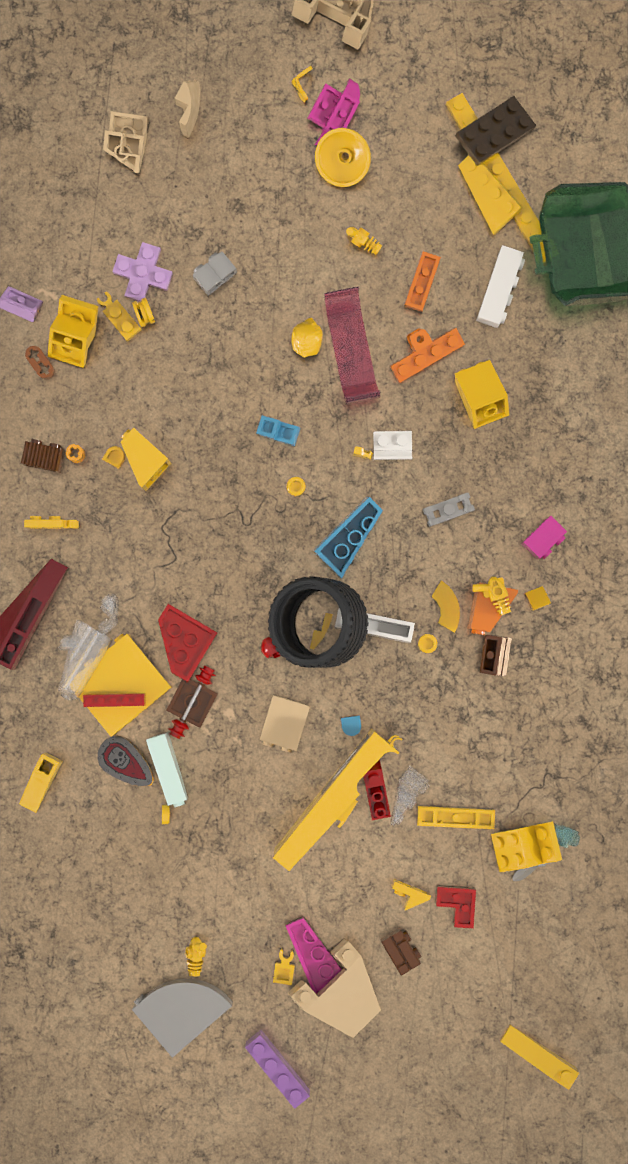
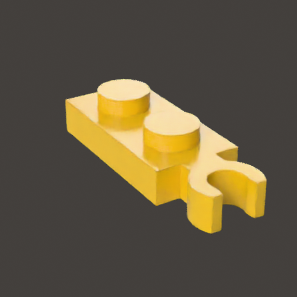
[97,292,142,342]
[24,516,79,529]

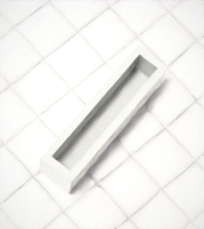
[476,245,525,328]
[335,608,415,643]

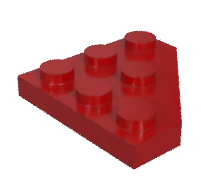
[158,604,217,683]

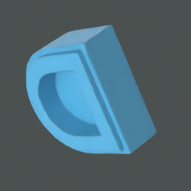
[341,715,361,736]

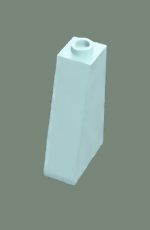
[146,732,188,807]

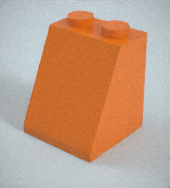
[467,582,518,635]

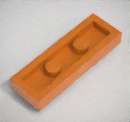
[404,251,441,312]

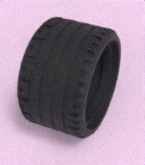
[268,576,369,668]

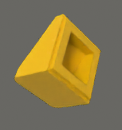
[525,586,551,611]

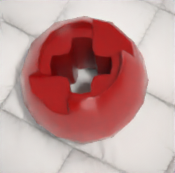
[260,637,281,659]

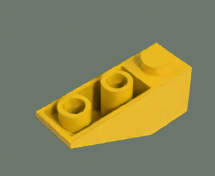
[19,752,63,813]

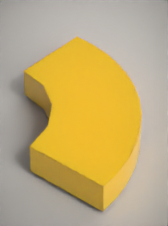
[431,580,460,633]

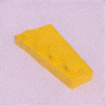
[458,155,522,235]

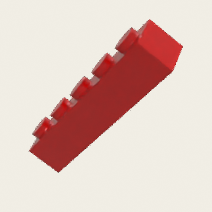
[83,694,146,707]

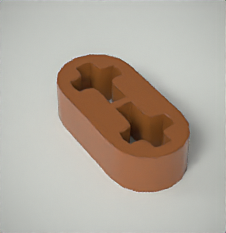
[25,346,55,380]

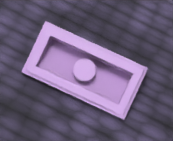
[0,286,43,322]

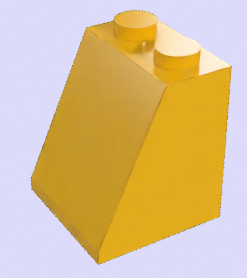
[454,360,509,429]
[121,428,172,491]

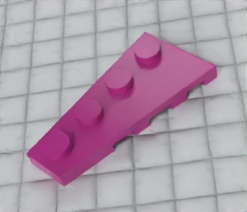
[285,917,342,994]

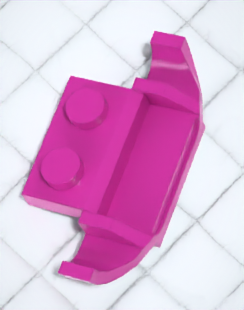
[307,78,360,146]

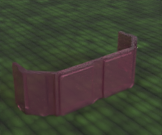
[324,286,381,404]

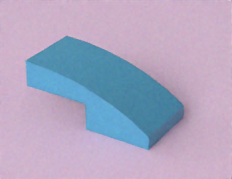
[256,415,301,446]

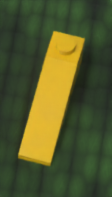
[500,1025,579,1090]

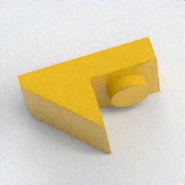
[391,879,431,910]

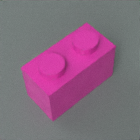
[521,516,567,560]

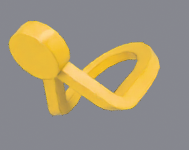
[291,66,313,102]

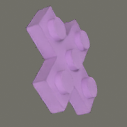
[112,242,173,302]

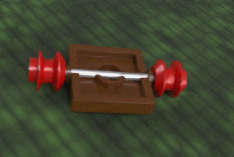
[166,665,218,739]

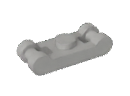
[422,492,475,527]

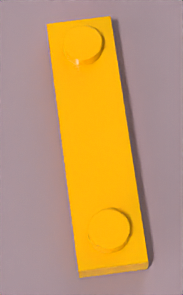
[417,806,495,829]

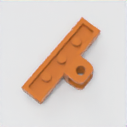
[390,327,465,383]

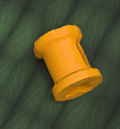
[66,444,86,463]

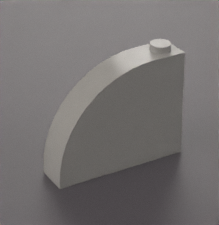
[132,979,233,1058]

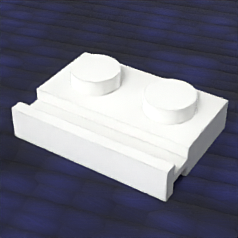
[373,431,412,460]

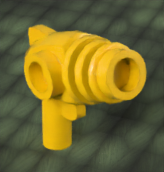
[346,227,382,255]
[472,576,511,616]
[185,936,207,977]

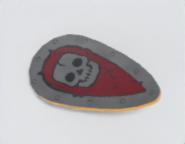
[97,736,154,786]

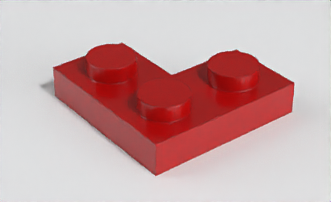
[436,886,476,929]

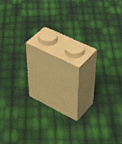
[260,695,310,753]

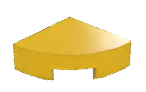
[353,446,373,460]

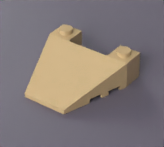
[292,0,374,49]
[287,939,381,1038]

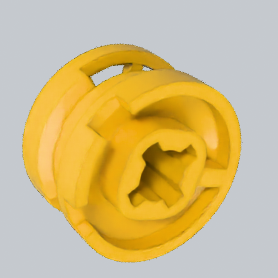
[132,297,155,328]

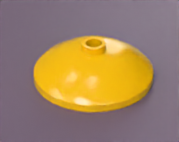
[315,128,371,187]

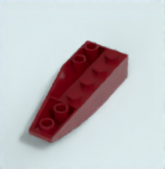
[0,559,68,670]

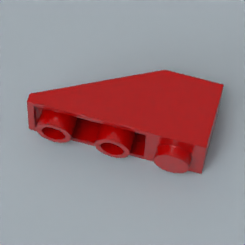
[363,759,391,821]

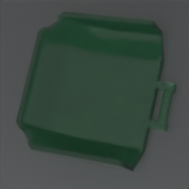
[529,182,628,306]

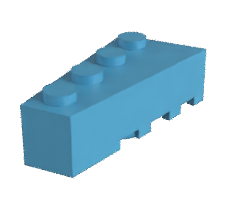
[313,497,383,579]

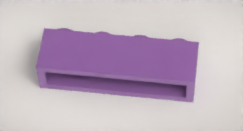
[245,1030,310,1109]

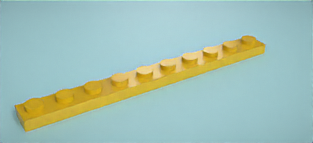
[445,93,558,265]

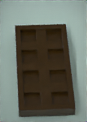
[455,96,536,166]

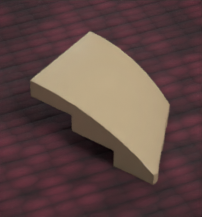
[175,79,200,138]
[103,111,149,173]

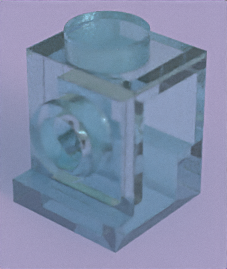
[554,823,580,848]

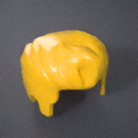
[291,318,323,358]

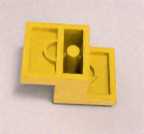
[47,295,98,368]
[491,821,562,872]

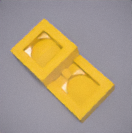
[310,613,333,650]

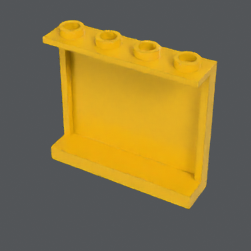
[67,633,172,737]

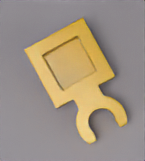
[273,949,295,985]

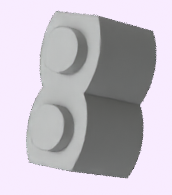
[193,252,237,296]

